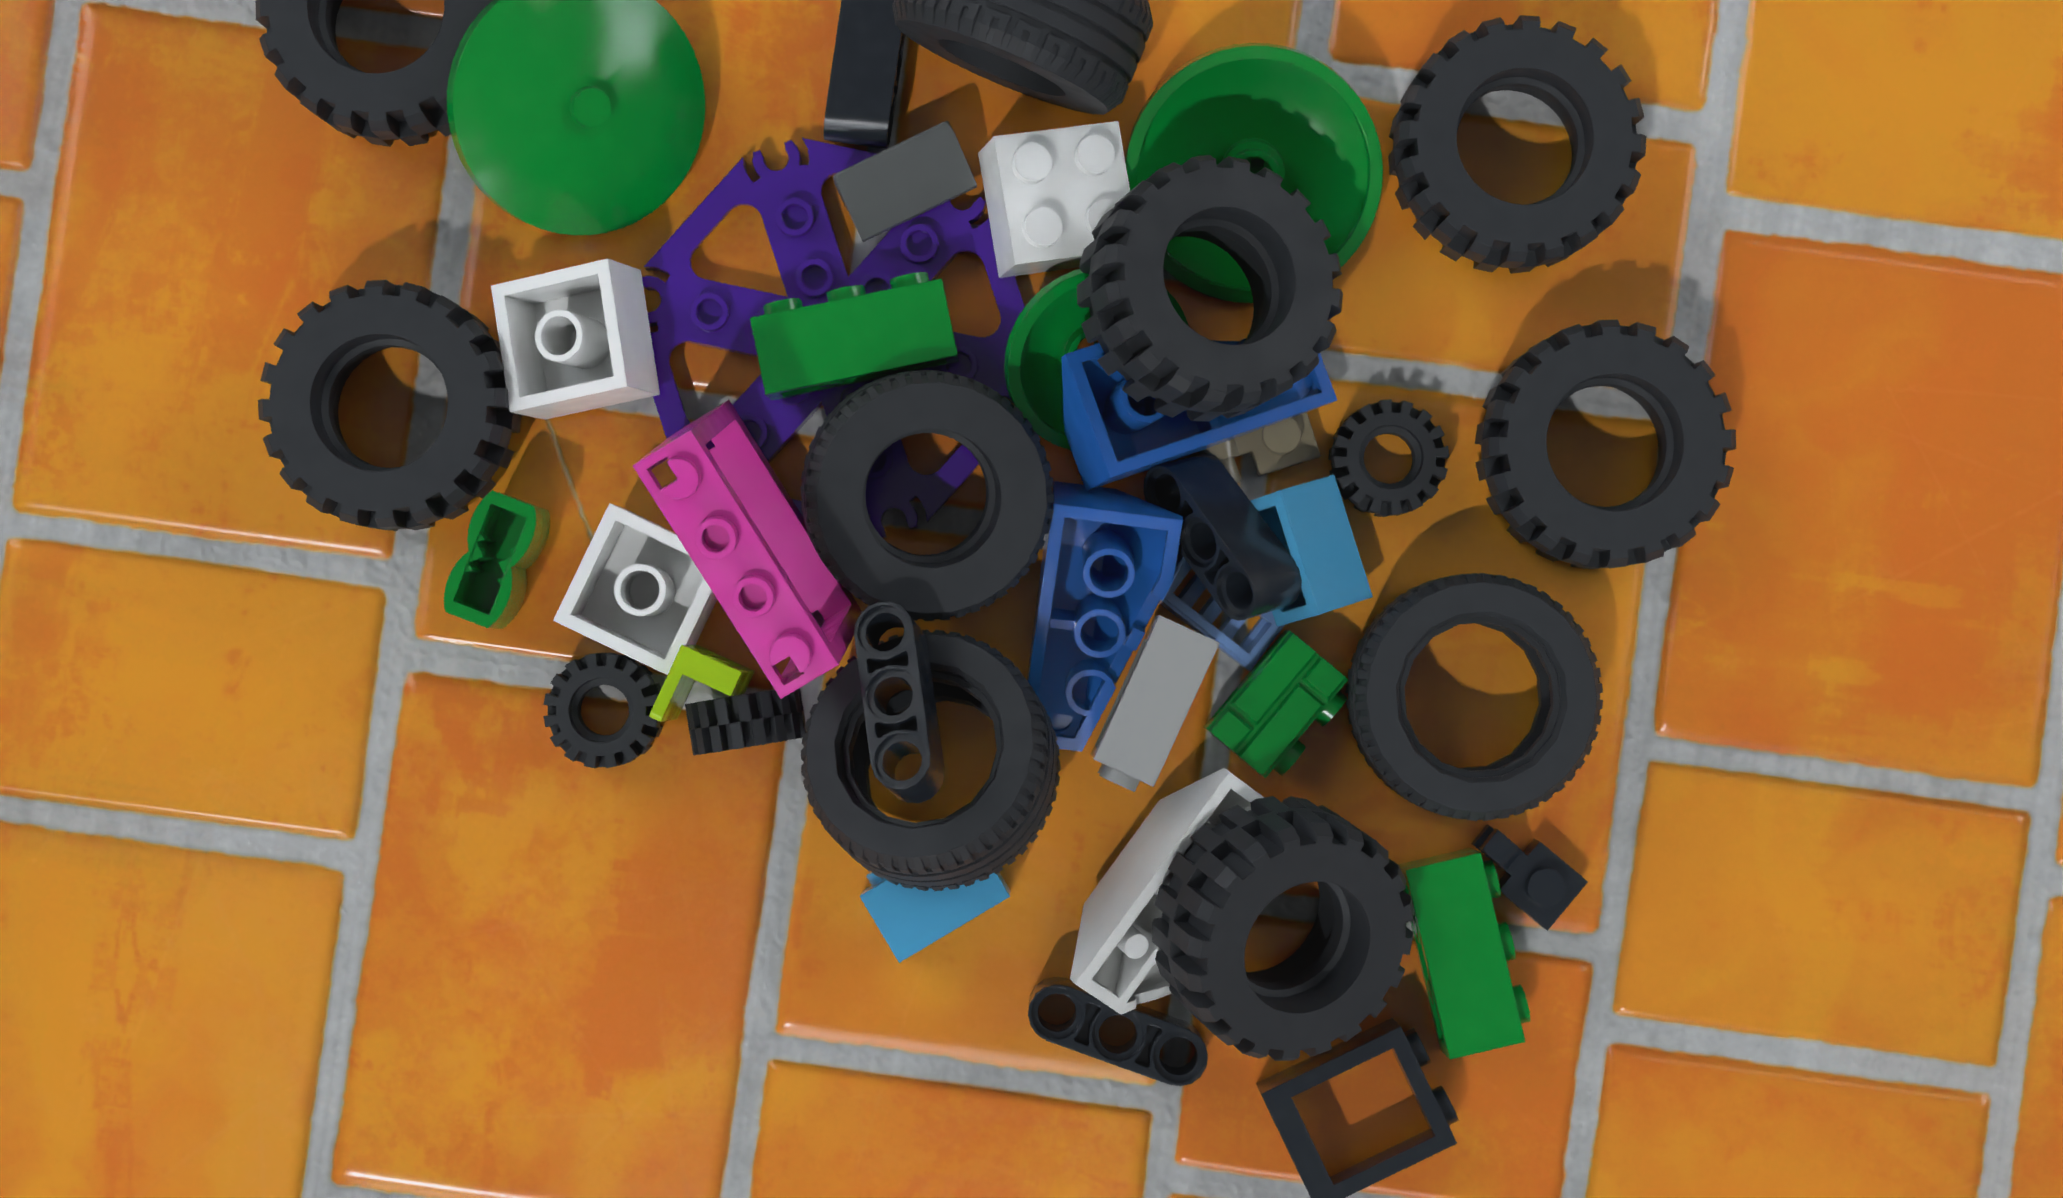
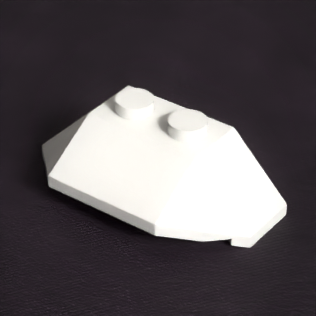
[1070,768,1264,1015]

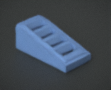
[1159,550,1285,671]

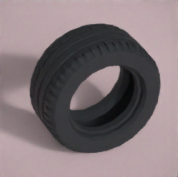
[1346,573,1603,821]
[801,630,1061,891]

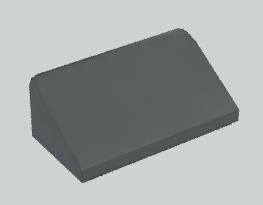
[833,121,977,242]

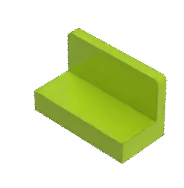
[649,645,755,722]

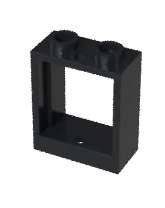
[1256,1018,1459,1198]

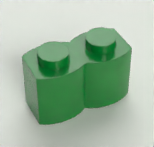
[444,490,550,629]

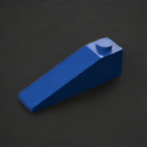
[1061,338,1337,491]
[1027,481,1183,752]

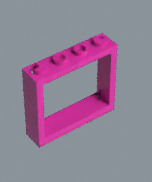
[633,400,862,699]

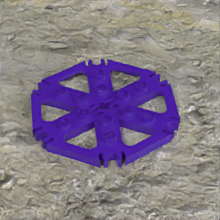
[642,138,1025,538]

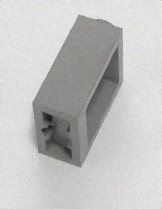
[1091,615,1220,792]

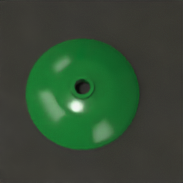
[1004,269,1189,450]

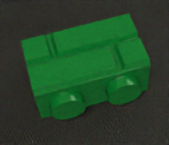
[1203,630,1348,778]

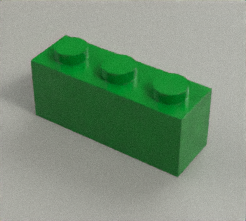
[750,272,959,400]
[1399,848,1531,1059]

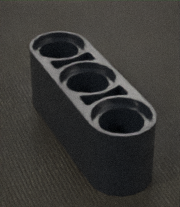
[824,0,906,149]
[1144,453,1302,621]
[854,602,945,803]
[1028,977,1208,1086]

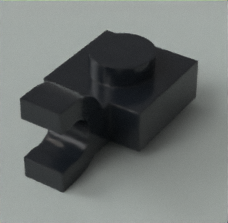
[1471,824,1588,931]

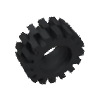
[1328,399,1449,517]
[543,653,663,768]
[685,688,807,755]

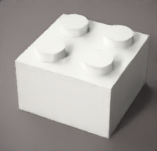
[978,121,1130,278]
[491,258,660,420]
[553,503,717,675]

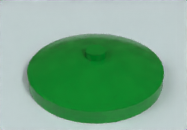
[447,0,705,235]
[1125,43,1383,303]

